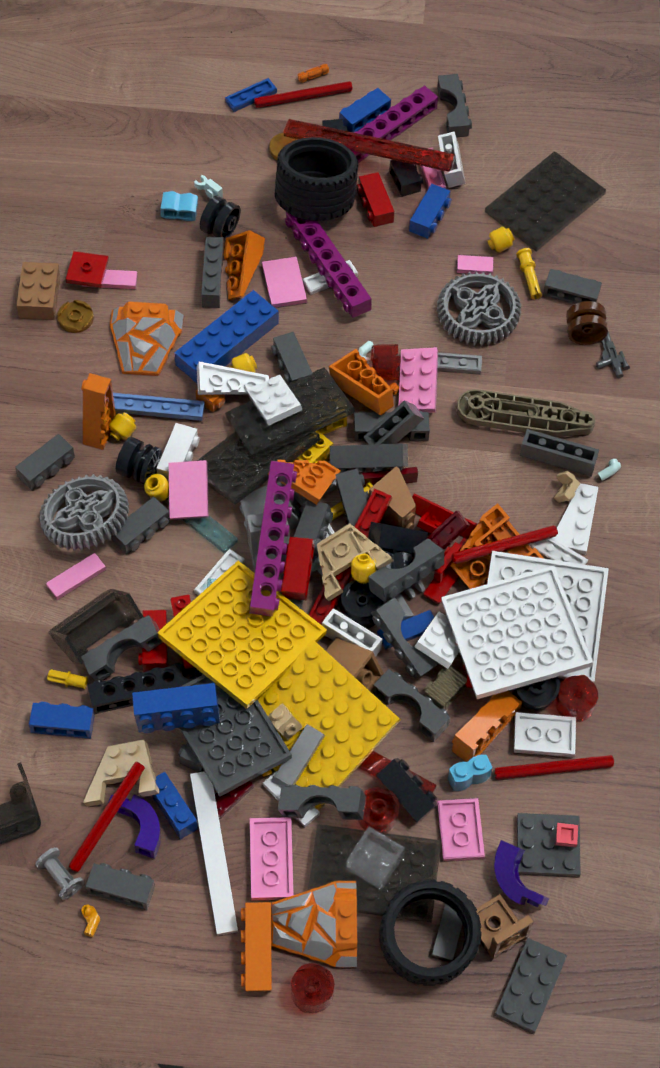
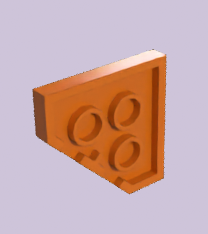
[268,460,341,505]

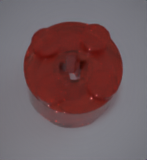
[371,344,400,381]
[556,675,598,722]
[358,787,399,836]
[291,963,335,1013]

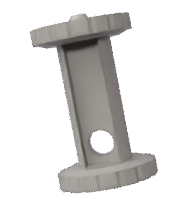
[35,847,84,900]

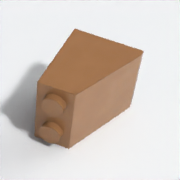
[369,466,416,529]
[326,637,384,693]

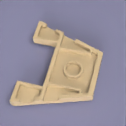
[317,524,394,601]
[84,740,159,807]

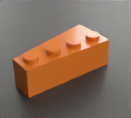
[329,349,394,415]
[81,373,116,450]
[452,691,522,762]
[241,902,272,992]

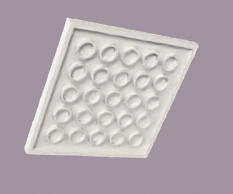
[487,551,609,683]
[441,566,593,699]

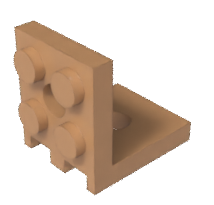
[476,894,533,960]

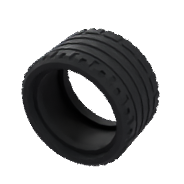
[274,137,359,221]
[379,879,482,986]

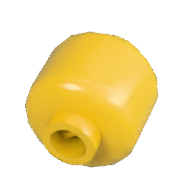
[487,226,515,253]
[229,353,258,373]
[109,412,136,441]
[144,474,169,502]
[351,554,377,584]

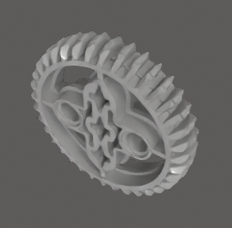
[437,271,521,346]
[39,474,129,551]

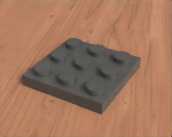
[517,813,581,877]

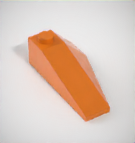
[224,230,265,300]

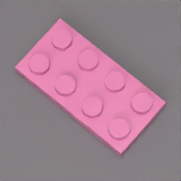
[398,347,438,413]
[250,817,293,901]

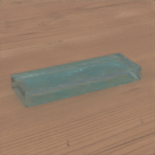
[183,516,238,554]

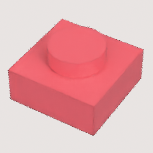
[555,823,578,847]

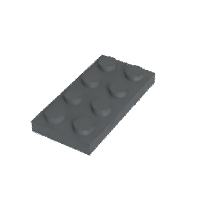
[495,938,567,1034]

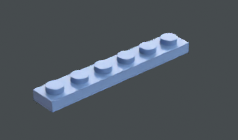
[113,393,205,421]

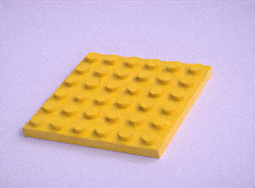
[157,560,327,709]
[258,640,401,811]

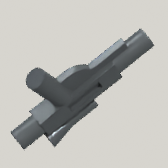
[596,332,630,379]

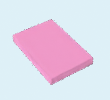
[262,257,307,308]
[169,460,209,520]
[437,798,485,862]

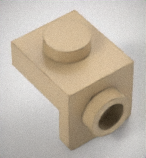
[554,471,580,503]
[268,703,302,740]

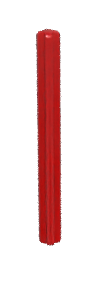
[254,81,353,108]
[451,525,558,564]
[494,755,614,780]
[69,762,145,872]

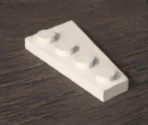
[197,362,269,395]
[552,483,598,555]

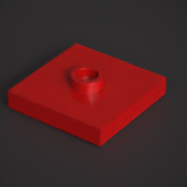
[66,251,109,288]

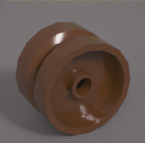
[566,301,608,345]

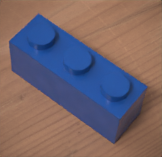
[339,88,391,135]
[409,184,452,239]
[29,701,95,739]
[151,771,198,840]

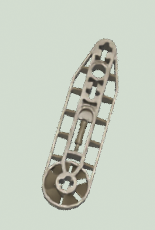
[457,389,595,437]

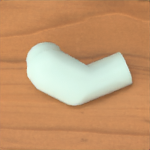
[359,341,374,364]
[598,459,621,481]

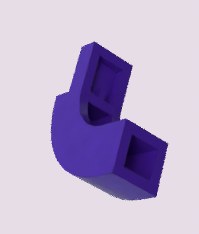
[108,794,161,859]
[494,840,549,907]

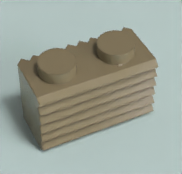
[424,665,467,710]

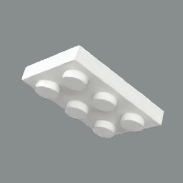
[247,375,302,426]
[415,612,459,669]
[514,712,576,757]

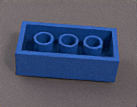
[132,683,220,733]

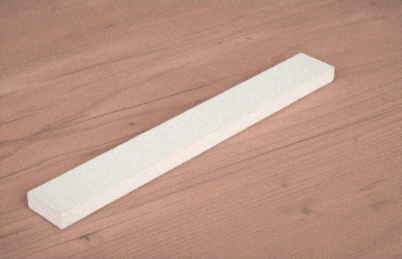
[190,772,238,936]

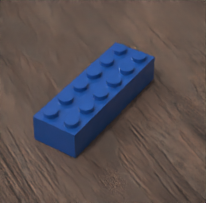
[174,290,279,383]

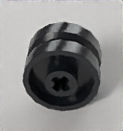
[200,195,241,241]
[340,580,384,629]
[514,676,560,711]

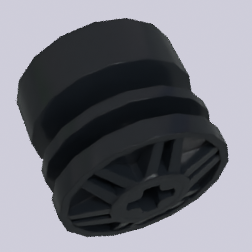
[115,437,162,484]

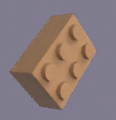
[17,262,60,320]

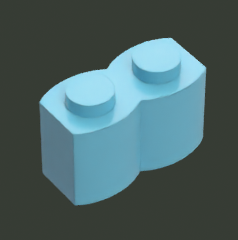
[160,191,198,221]
[448,755,493,791]

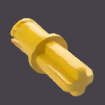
[47,669,88,689]

